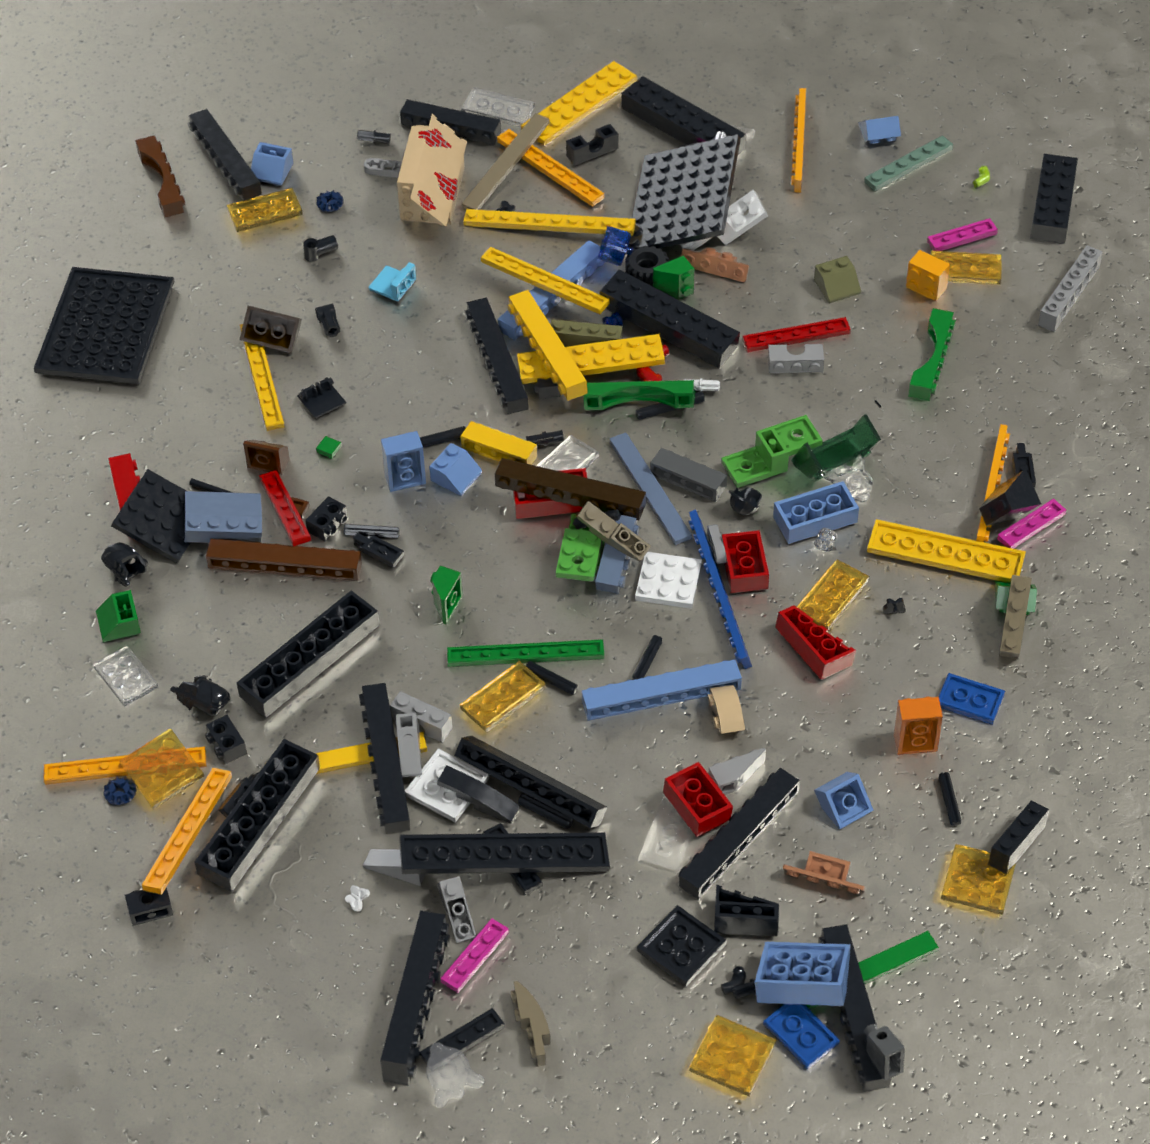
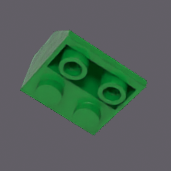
[96,590,141,642]

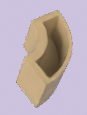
[707,685,745,734]

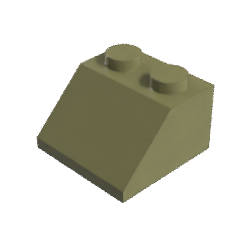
[814,256,861,303]

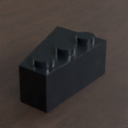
[714,884,779,936]

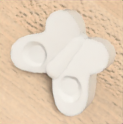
[345,886,370,912]

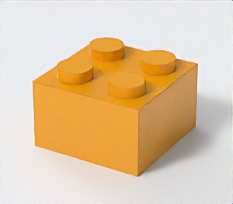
[906,250,950,301]

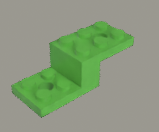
[721,415,823,488]
[556,514,605,582]

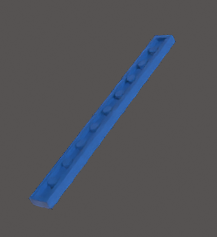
[688,509,752,669]

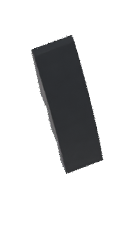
[437,765,520,823]

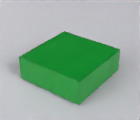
[316,436,342,458]

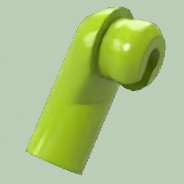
[973,166,990,188]

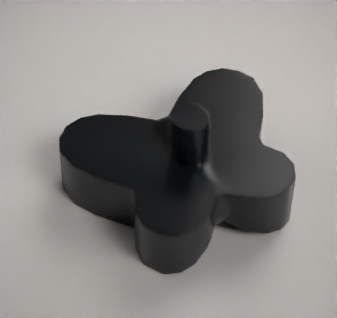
[495,201,515,212]
[882,598,906,614]

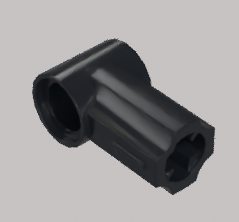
[303,235,338,262]
[315,303,340,337]

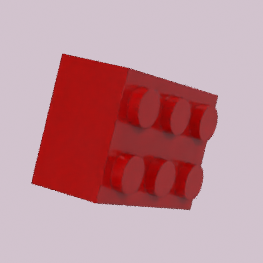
[722,530,769,593]
[663,762,733,837]

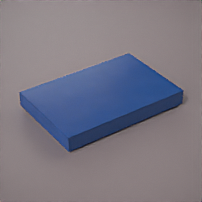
[939,673,1005,725]
[763,1004,840,1070]

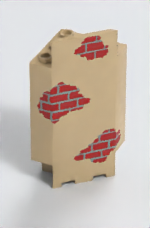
[397,114,467,227]

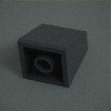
[979,470,1041,526]

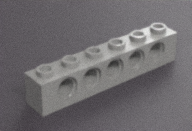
[1038,245,1103,332]

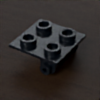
[297,377,347,419]

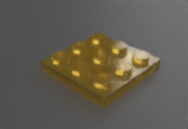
[119,728,204,809]
[941,844,1016,915]
[689,1015,776,1097]

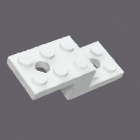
[681,190,768,251]

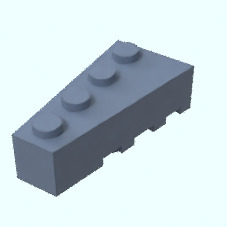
[595,515,640,594]

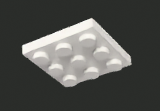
[635,552,702,609]
[405,749,489,823]

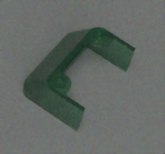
[791,414,881,481]

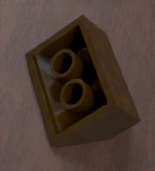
[239,306,302,353]

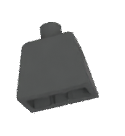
[864,1024,905,1081]

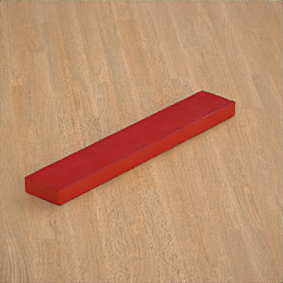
[742,317,851,352]
[259,470,311,547]

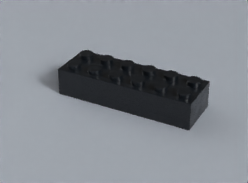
[1030,154,1078,244]

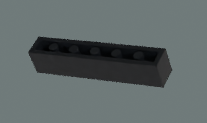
[400,99,501,145]

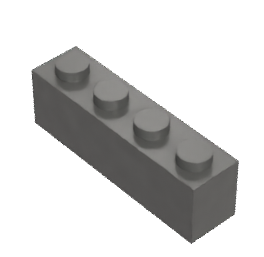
[650,448,727,502]

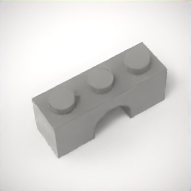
[768,344,824,373]
[390,691,453,743]

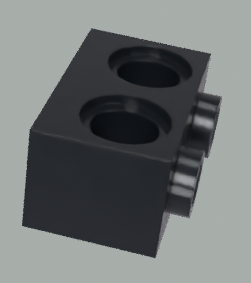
[305,496,348,541]
[205,715,247,764]

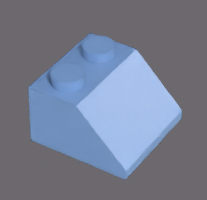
[858,116,901,144]
[429,443,482,496]
[814,772,873,829]

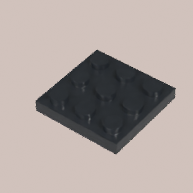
[637,905,727,987]

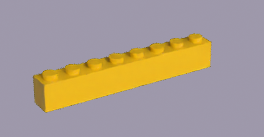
[507,290,588,401]

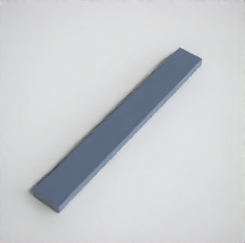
[610,433,692,545]

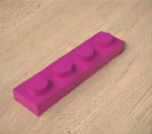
[927,218,998,253]
[997,498,1067,549]
[441,918,509,993]

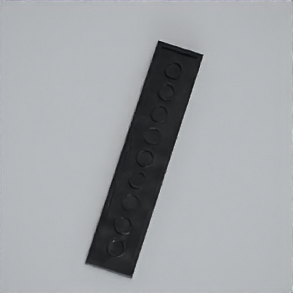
[399,832,610,874]

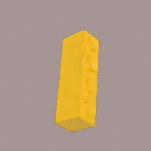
[461,421,537,465]

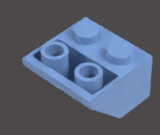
[251,142,293,186]

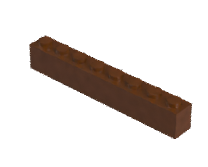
[206,539,362,581]

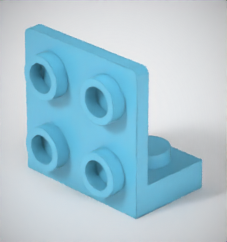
[369,262,416,301]

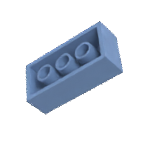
[773,481,859,544]

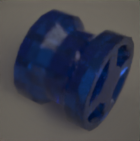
[602,312,623,329]

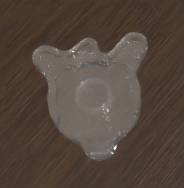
[823,457,873,502]
[426,1042,485,1108]

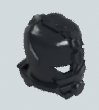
[101,542,148,587]
[170,675,230,716]

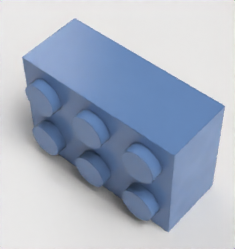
[381,431,426,492]

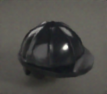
[729,487,762,515]

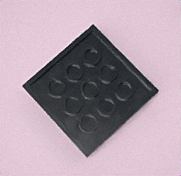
[111,469,191,564]

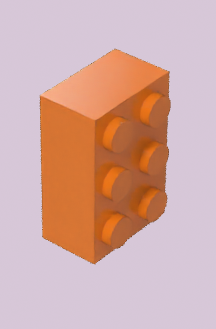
[894,696,943,755]

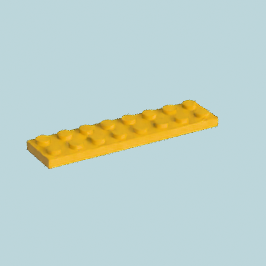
[521,61,637,146]
[517,334,665,384]
[867,519,1026,583]

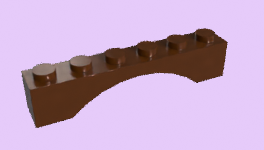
[135,135,186,218]

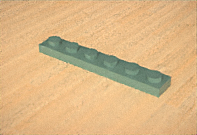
[864,135,954,192]

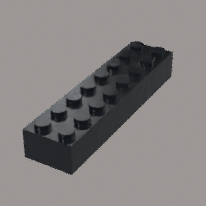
[621,76,746,155]
[600,270,740,368]
[236,590,380,718]
[195,739,320,892]
[380,910,450,1086]

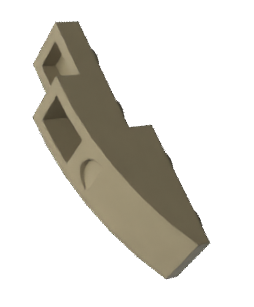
[576,501,651,562]
[510,981,551,1066]

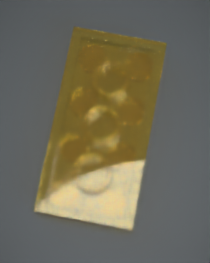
[227,188,303,232]
[931,251,1001,285]
[797,559,870,631]
[460,661,546,733]

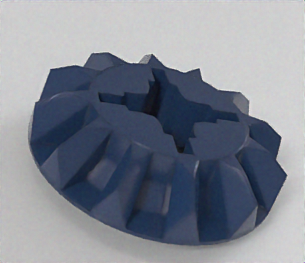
[316,190,344,212]
[103,776,136,805]

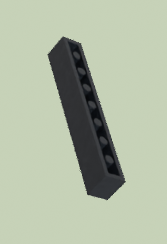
[188,109,262,202]
[464,297,529,414]
[359,683,410,834]
[454,735,608,828]
[678,767,800,900]
[818,924,892,1092]

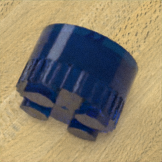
[597,226,633,267]

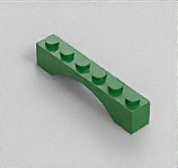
[908,308,956,401]
[583,380,695,410]

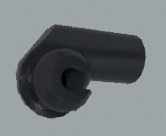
[721,966,746,995]

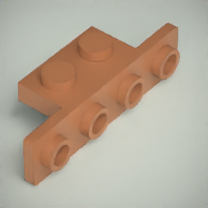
[681,248,749,282]
[783,851,866,894]

